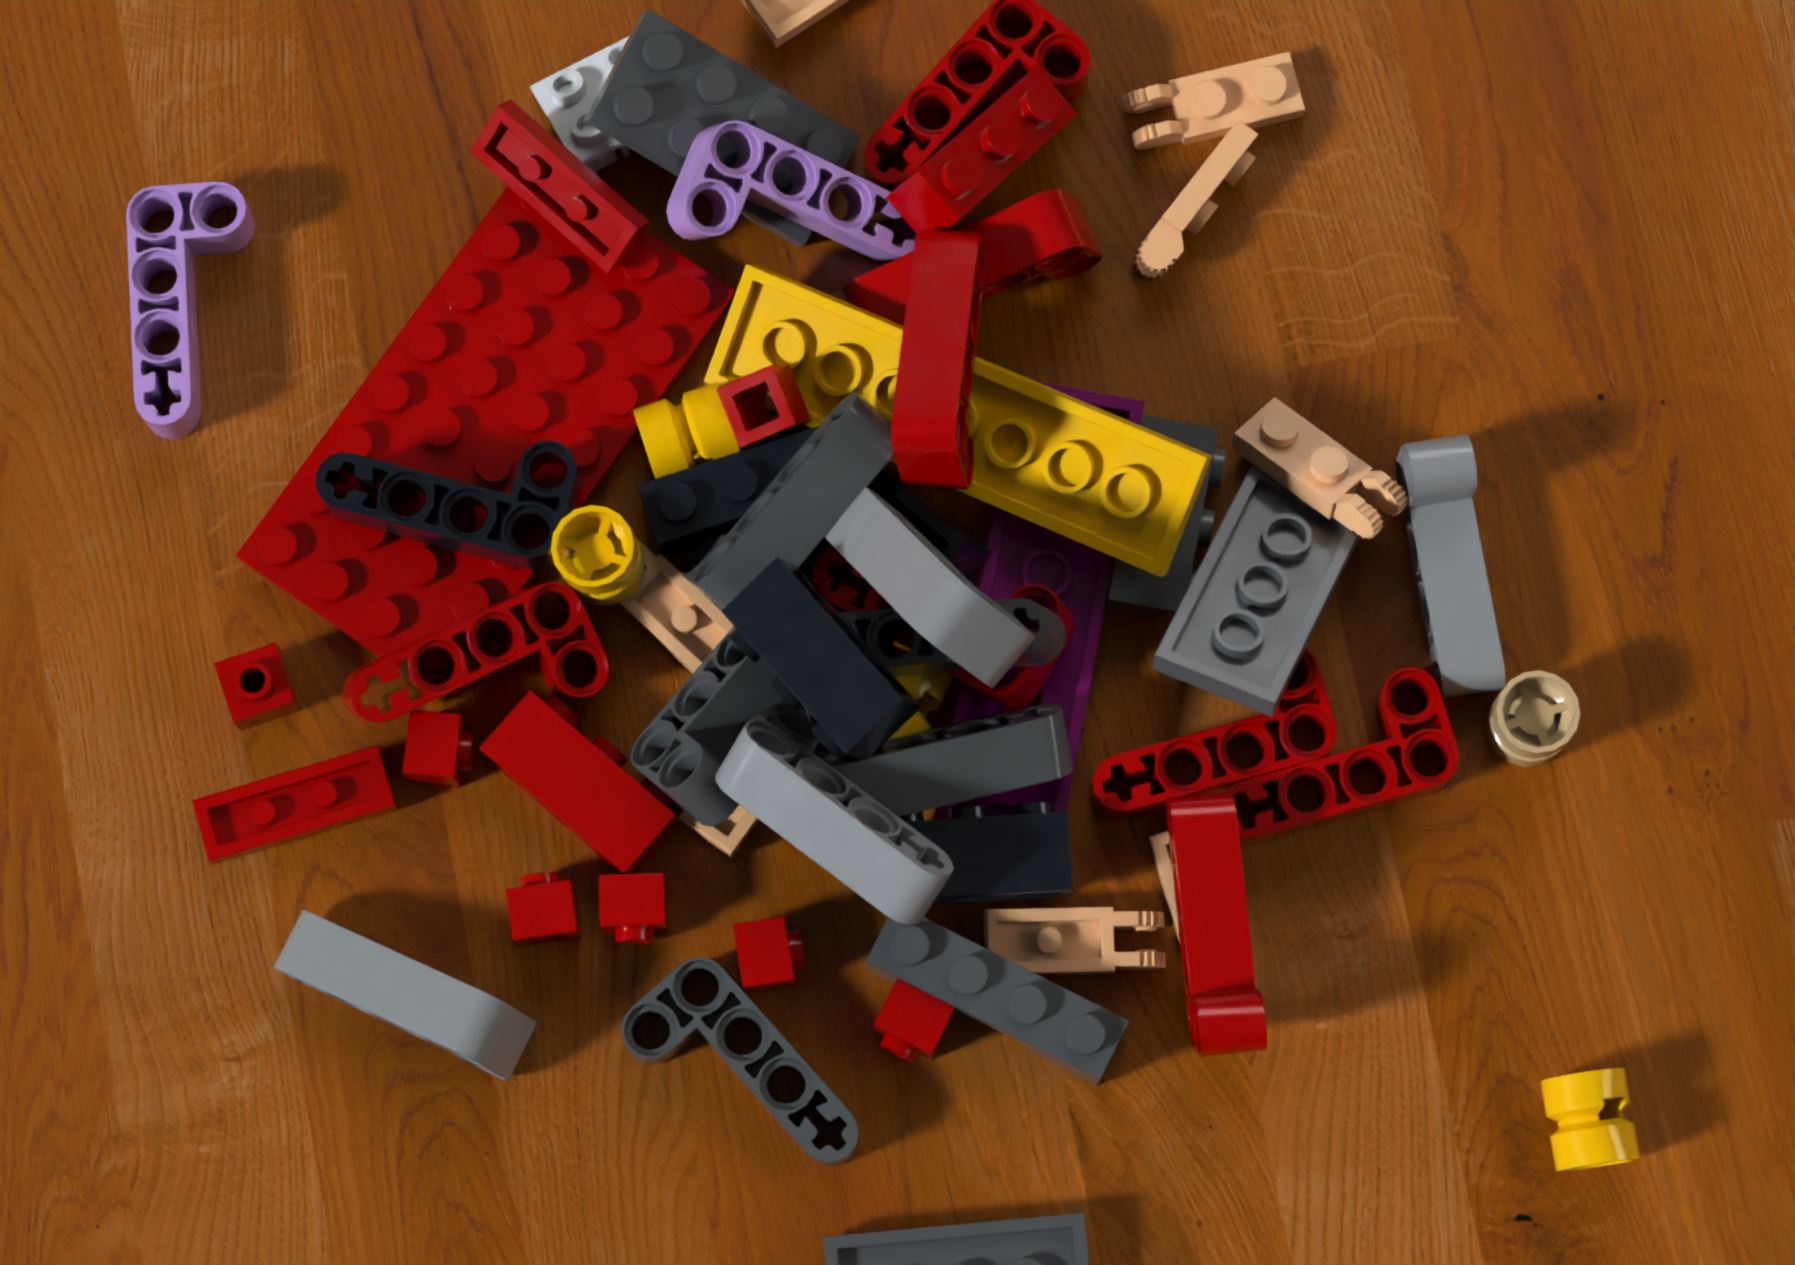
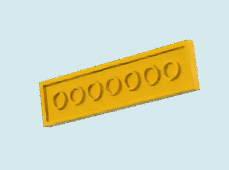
[704,263,1213,577]

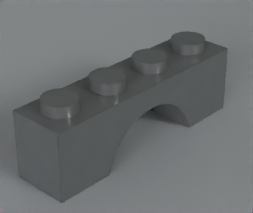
[866,917,1129,1086]

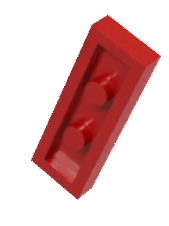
[469,99,650,274]
[192,745,398,865]

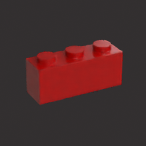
[886,66,1078,233]
[479,690,679,874]

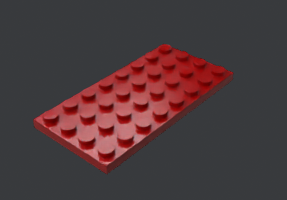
[236,186,736,703]

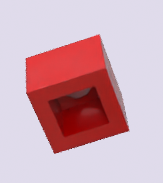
[716,362,812,448]
[214,642,302,731]
[402,710,476,787]
[506,872,581,947]
[598,872,668,944]
[733,915,806,995]
[873,979,955,1063]

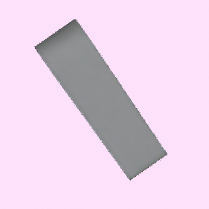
[1395,434,1506,699]
[825,487,1036,688]
[715,702,954,925]
[273,910,537,1081]

